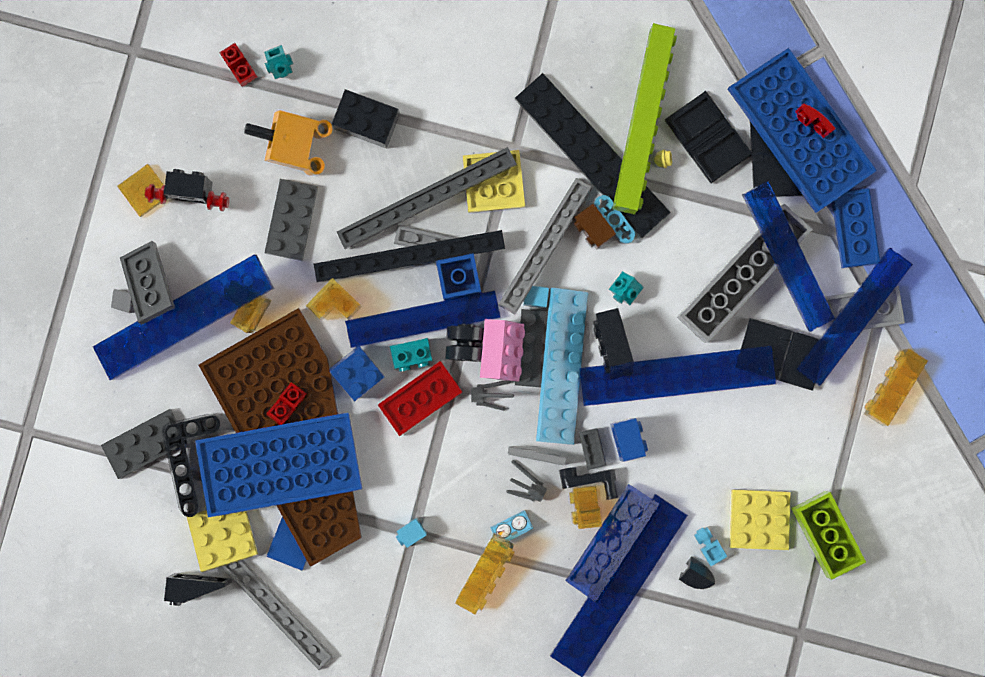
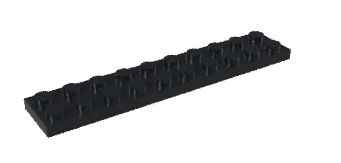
[515,73,671,238]

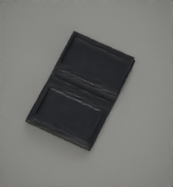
[664,91,752,184]
[750,122,803,198]
[735,318,827,391]

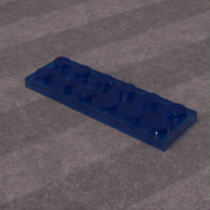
[565,484,662,603]

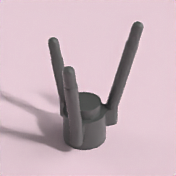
[471,381,514,411]
[506,460,547,502]

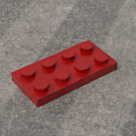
[378,361,462,436]

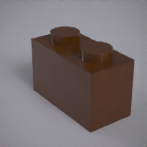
[573,204,616,250]

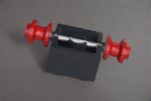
[145,169,229,212]

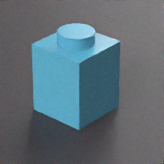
[523,286,549,308]
[396,518,427,548]

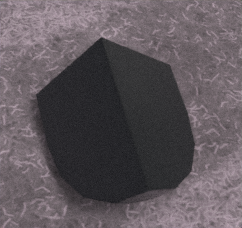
[679,556,715,589]

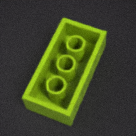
[791,491,866,580]

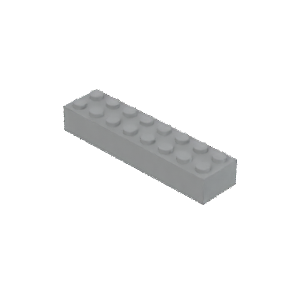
[677,204,813,343]

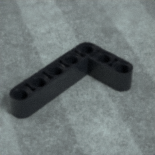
[162,414,220,517]

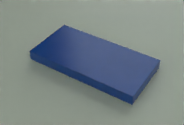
[832,188,881,269]

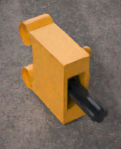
[244,110,332,176]

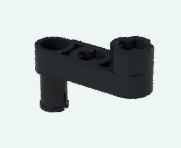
[559,467,619,500]

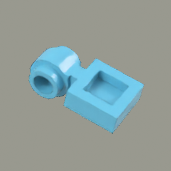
[694,527,727,566]

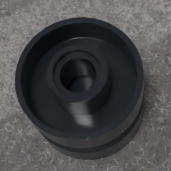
[445,324,484,362]

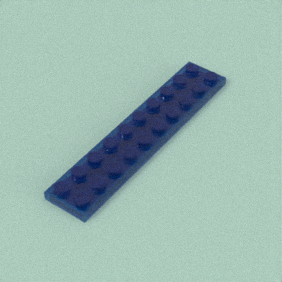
[93,254,275,380]
[579,346,776,406]
[550,494,688,677]

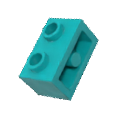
[390,338,433,372]

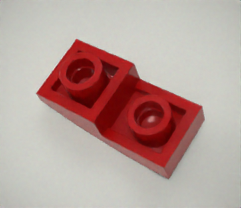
[219,43,257,87]
[795,104,836,138]
[267,382,307,425]

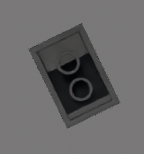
[164,573,232,606]

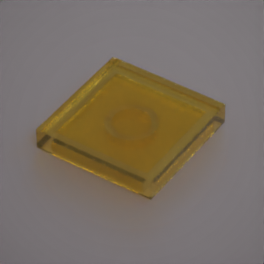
[117,164,164,217]

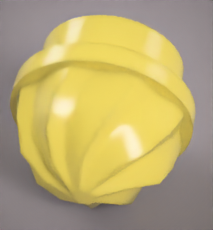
[654,149,672,168]

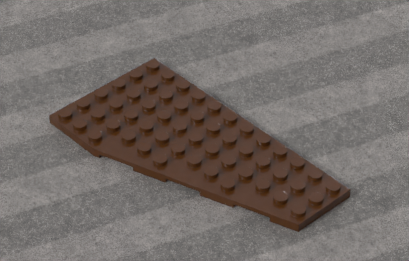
[198,308,362,567]

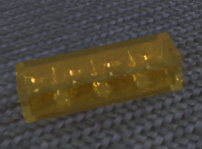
[864,348,928,426]
[455,533,515,614]

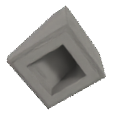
[111,289,133,313]

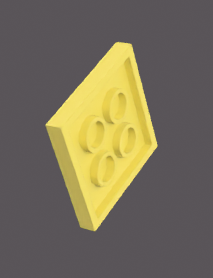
[462,150,525,213]
[730,489,790,550]
[187,510,258,572]

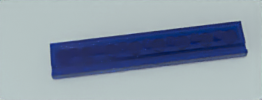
[742,181,835,332]
[796,247,913,386]
[345,290,501,348]

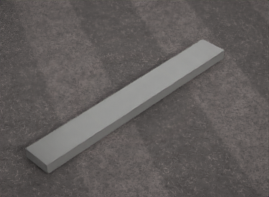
[498,178,592,315]
[221,560,333,670]

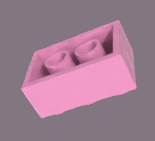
[480,319,525,382]

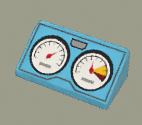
[490,510,533,546]

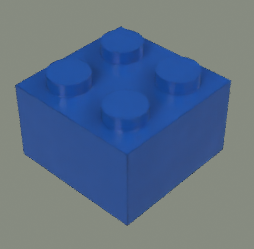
[436,254,481,301]
[329,345,384,402]
[610,418,648,462]

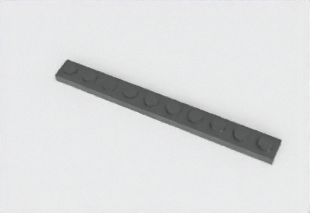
[337,147,517,249]

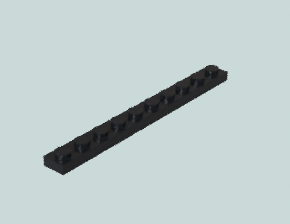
[313,230,505,282]

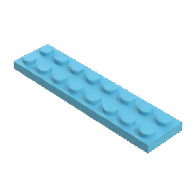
[536,288,588,445]

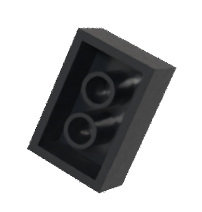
[331,89,400,149]
[593,308,634,380]

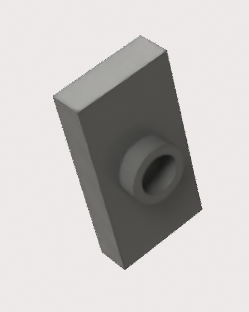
[578,428,607,470]

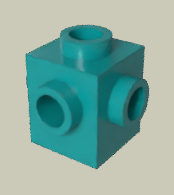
[264,45,294,79]
[609,271,644,305]

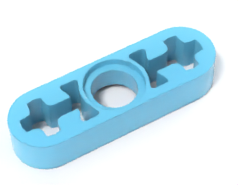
[594,195,635,244]

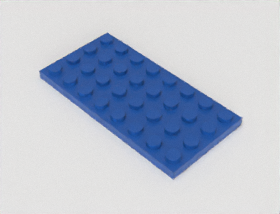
[727,47,877,213]
[195,413,362,518]

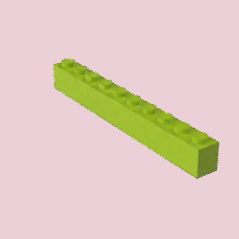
[612,23,677,214]

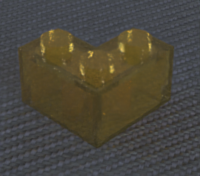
[306,278,362,320]
[223,280,272,333]
[569,485,602,529]

